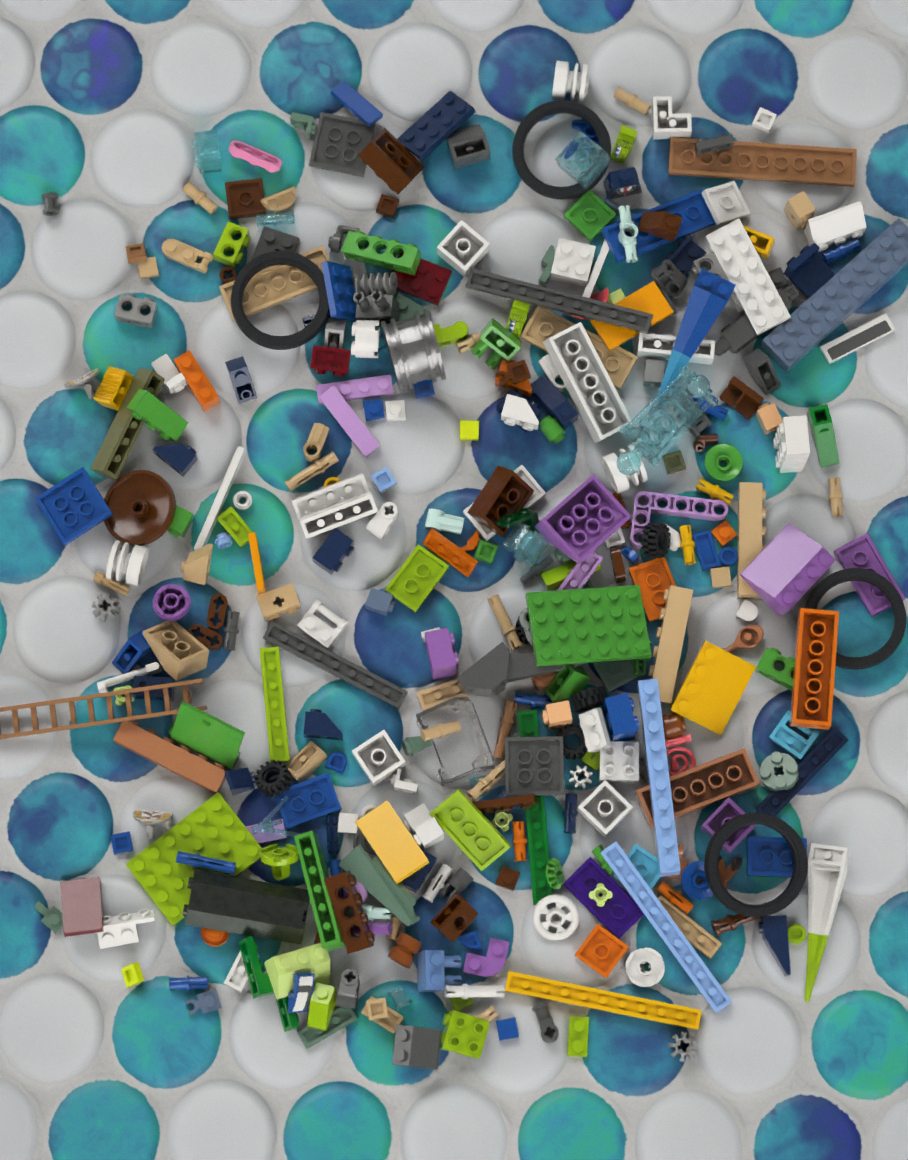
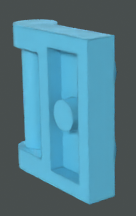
[769,710,820,760]

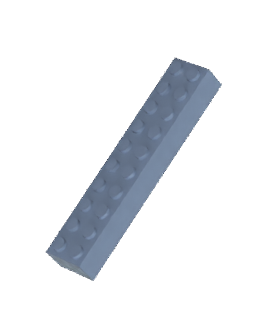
[761,218,908,373]

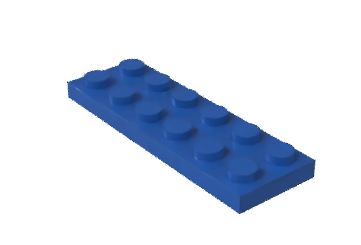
[601,189,716,263]

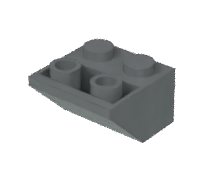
[446,124,490,169]

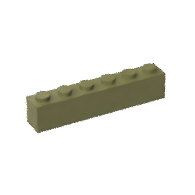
[90,368,165,480]

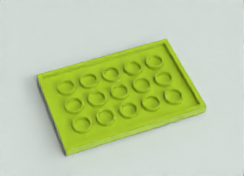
[126,792,265,926]

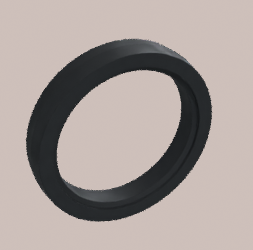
[512,100,611,199]
[231,251,330,350]
[805,568,906,670]
[704,813,808,917]

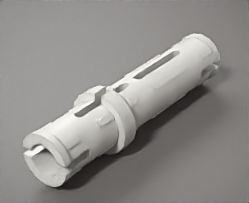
[444,984,505,999]

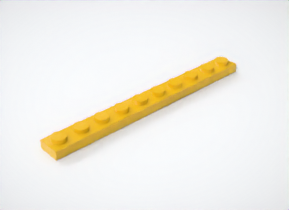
[505,971,702,1030]

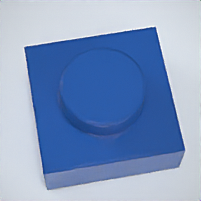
[363,398,385,421]

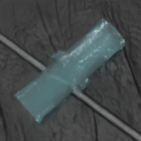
[256,212,295,227]

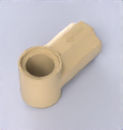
[303,423,330,463]

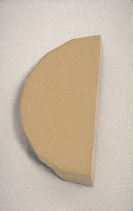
[260,186,296,213]

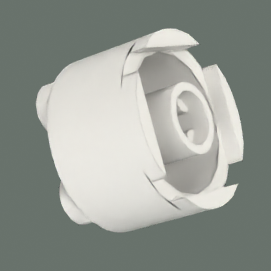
[351,320,380,358]

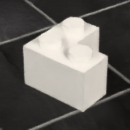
[651,96,692,140]
[403,803,444,850]

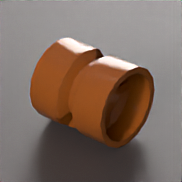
[387,932,423,969]

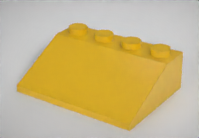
[669,640,756,735]

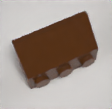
[358,128,424,194]
[467,465,534,538]

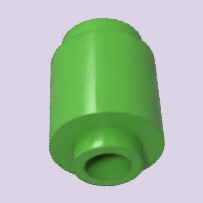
[539,415,566,444]

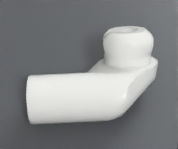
[666,524,681,551]

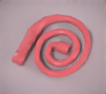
[665,734,696,776]

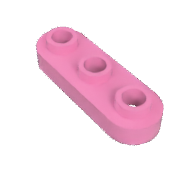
[228,141,282,173]

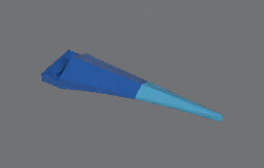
[652,269,736,414]

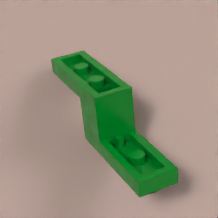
[238,936,299,1032]

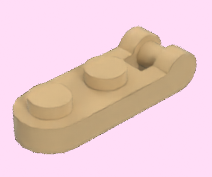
[162,238,214,274]

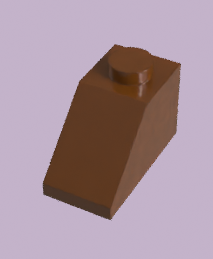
[638,211,683,242]

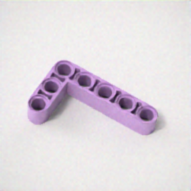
[630,491,728,549]

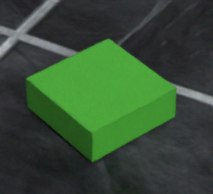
[474,539,498,565]

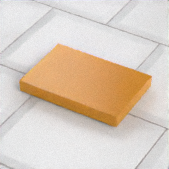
[248,532,266,595]

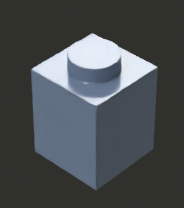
[365,587,396,616]

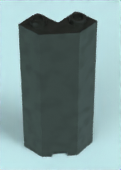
[182,870,310,945]

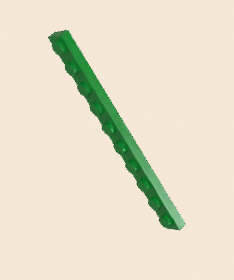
[517,710,552,905]

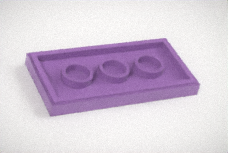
[834,533,906,618]

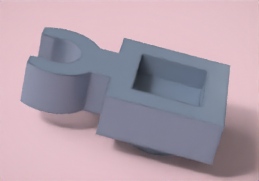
[185,989,222,1015]

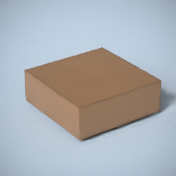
[125,243,147,264]

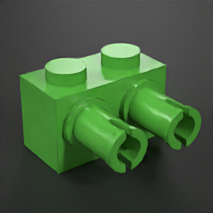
[471,318,522,370]

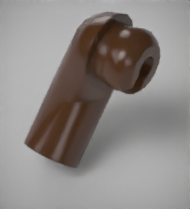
[693,434,718,453]

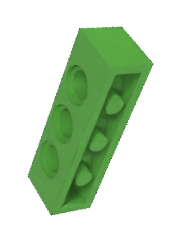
[341,231,422,275]
[755,648,835,691]

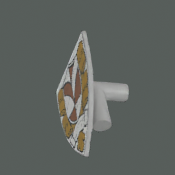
[65,368,100,399]
[133,809,173,838]

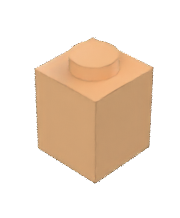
[756,403,782,435]

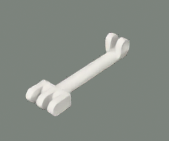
[97,662,162,693]

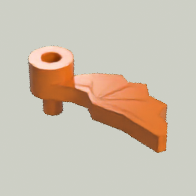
[460,530,480,552]

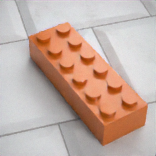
[790,608,839,730]

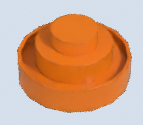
[201,928,230,947]

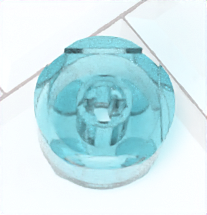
[502,523,548,566]

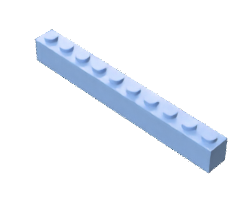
[637,679,681,877]

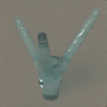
[252,796,300,837]

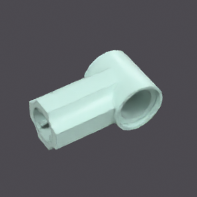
[424,509,464,535]

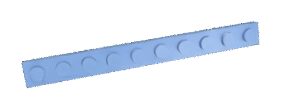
[600,842,732,1013]

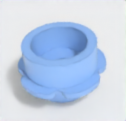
[214,532,232,549]

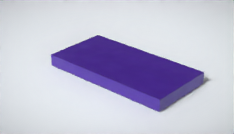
[563,857,644,939]

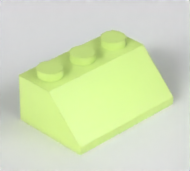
[264,943,331,1000]

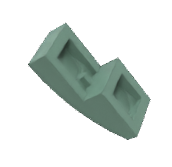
[538,245,555,287]

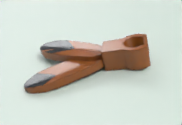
[718,855,742,891]

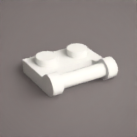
[297,599,348,650]

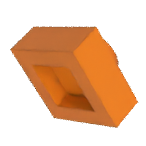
[711,520,738,547]

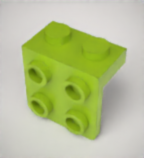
[440,1010,490,1059]

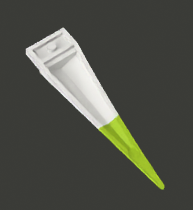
[805,843,850,1003]

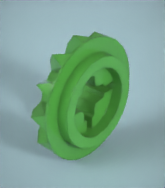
[546,858,564,890]

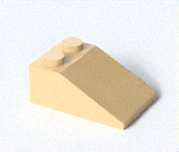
[142,621,209,681]

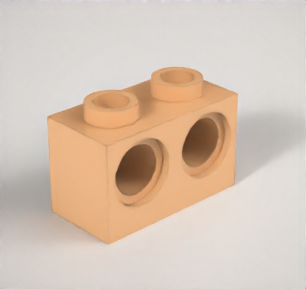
[542,700,572,730]

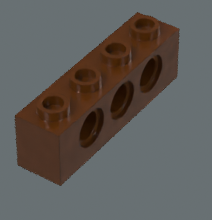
[324,870,375,954]

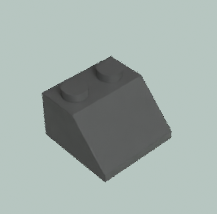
[392,1025,442,1070]

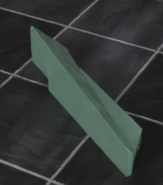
[339,845,420,926]

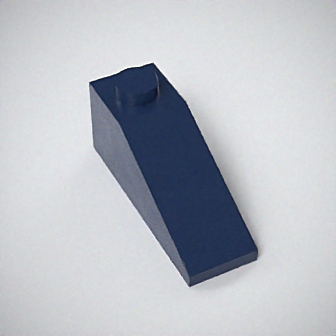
[530,375,579,429]
[758,915,791,976]

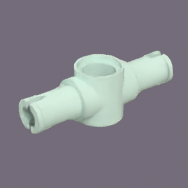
[618,205,638,263]
[347,904,392,921]

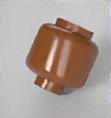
[662,713,686,739]

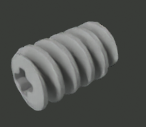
[355,272,397,296]

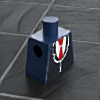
[603,167,642,200]

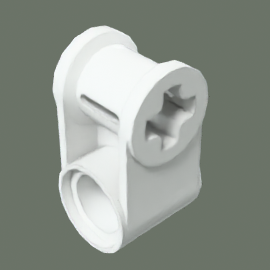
[366,502,398,540]

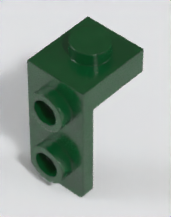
[496,508,540,536]

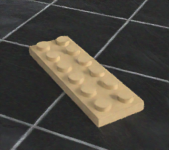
[219,245,330,322]
[520,306,638,390]

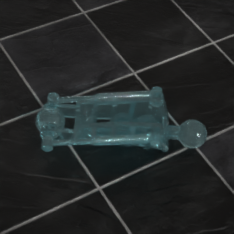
[617,365,719,475]

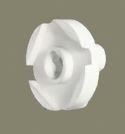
[625,948,665,987]

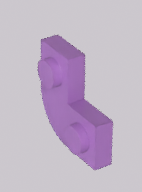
[463,938,509,977]

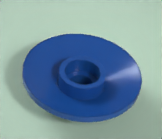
[681,861,714,900]

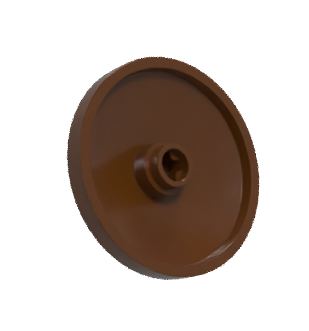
[104,470,176,546]

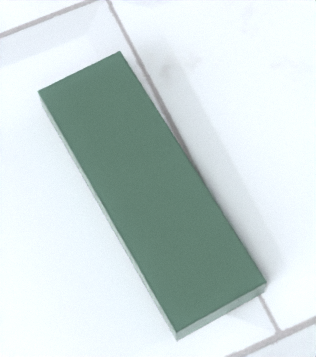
[297,1007,358,1049]

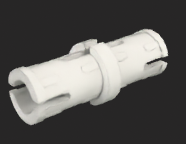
[422,863,453,903]

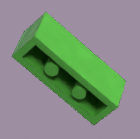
[127,389,189,442]

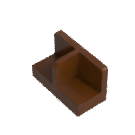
[719,376,764,420]

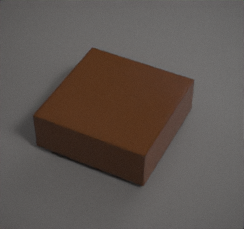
[376,194,400,218]

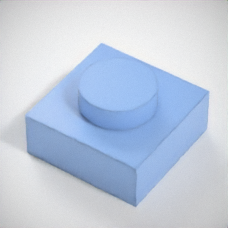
[371,467,397,494]

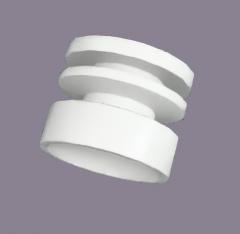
[552,61,590,103]
[601,444,648,494]
[106,540,149,586]

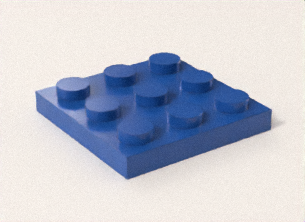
[35,467,113,546]

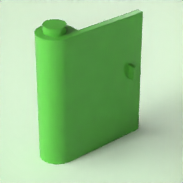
[168,701,245,770]

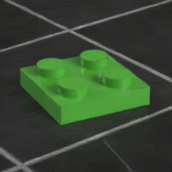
[564,190,617,242]

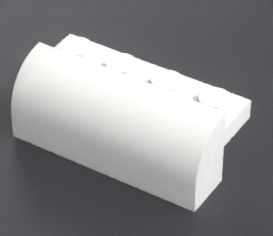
[291,473,378,539]

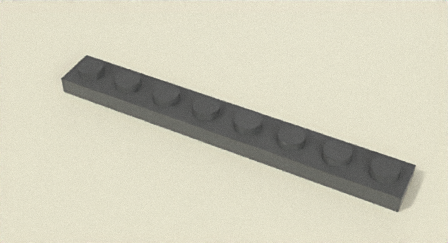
[263,621,408,709]

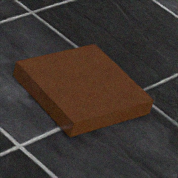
[225,178,266,220]

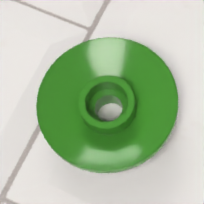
[705,444,743,481]

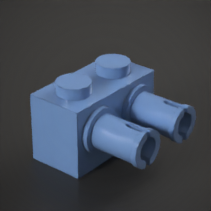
[417,950,462,992]

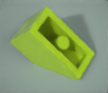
[307,982,337,1031]

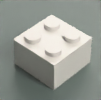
[437,220,490,277]
[550,238,596,288]
[352,730,406,786]
[577,780,633,838]

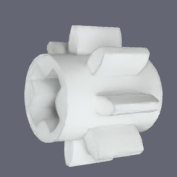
[569,765,593,789]

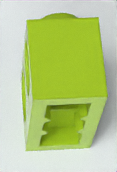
[213,221,251,268]

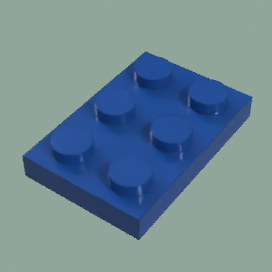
[321,261,357,322]
[275,773,342,830]
[747,836,807,878]

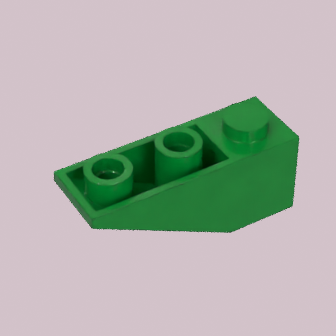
[807,404,839,468]

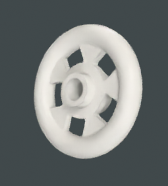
[532,894,579,940]

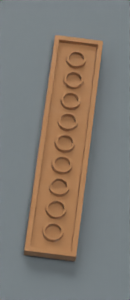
[668,137,857,187]

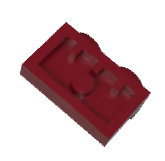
[310,345,351,377]

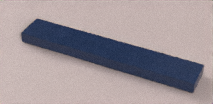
[755,727,848,816]

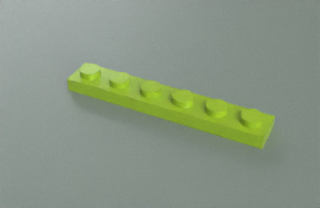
[260,646,290,763]

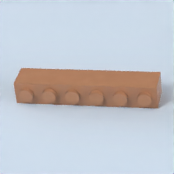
[113,720,226,794]

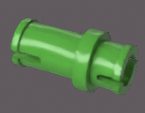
[591,844,614,875]

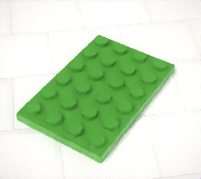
[525,585,652,666]

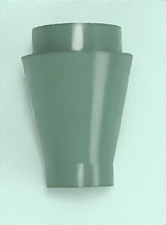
[402,736,432,756]

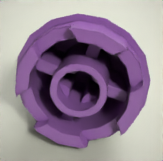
[153,584,191,621]

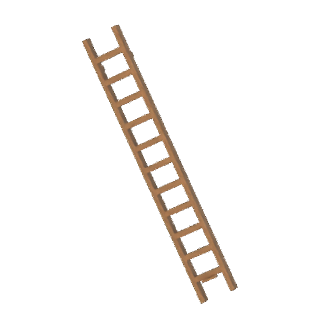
[0,679,208,739]

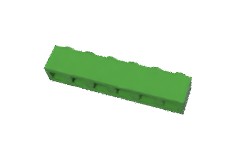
[294,831,345,951]

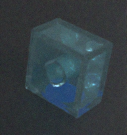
[555,131,611,189]

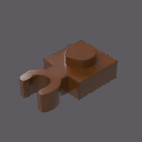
[495,360,531,387]

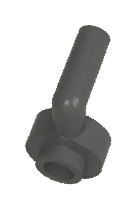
[328,225,360,253]

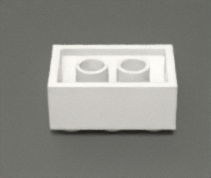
[804,201,867,252]

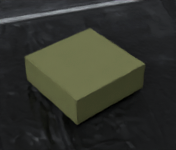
[662,450,686,474]

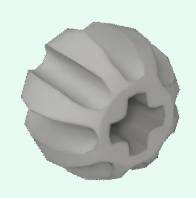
[92,593,120,622]
[668,1032,698,1062]

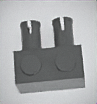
[353,290,399,325]

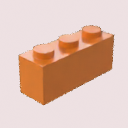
[173,350,220,412]

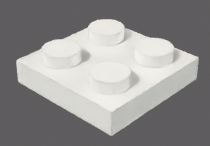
[701,181,750,226]

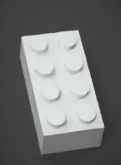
[773,415,810,473]

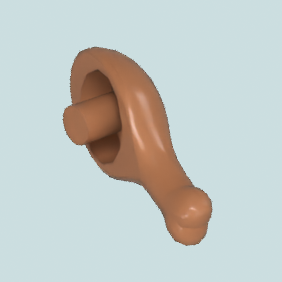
[722,625,764,653]

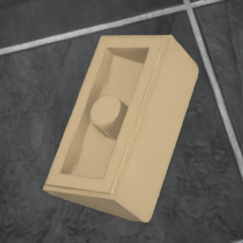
[286,741,327,783]

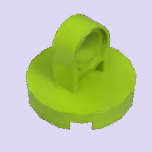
[261,844,300,881]

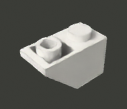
[501,394,539,431]

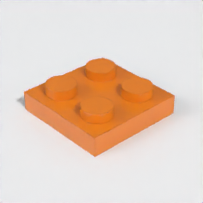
[574,923,629,979]

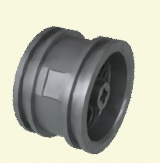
[381,309,446,392]

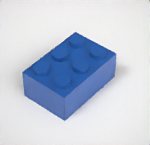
[602,693,640,742]

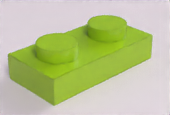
[216,506,253,548]
[567,1016,589,1057]

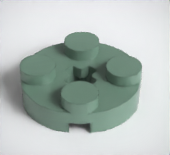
[759,752,799,791]

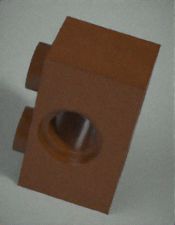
[430,894,478,943]

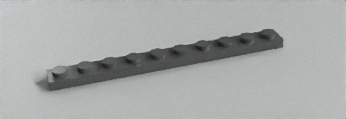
[466,268,653,334]

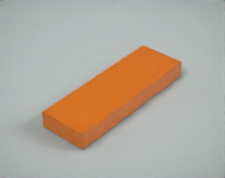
[422,528,478,577]

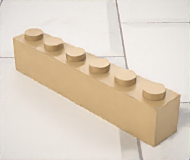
[737,482,766,599]
[648,585,693,704]

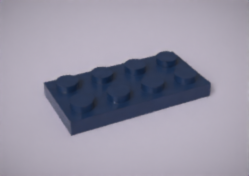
[397,91,476,161]

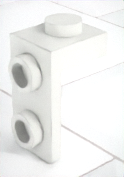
[151,354,187,395]

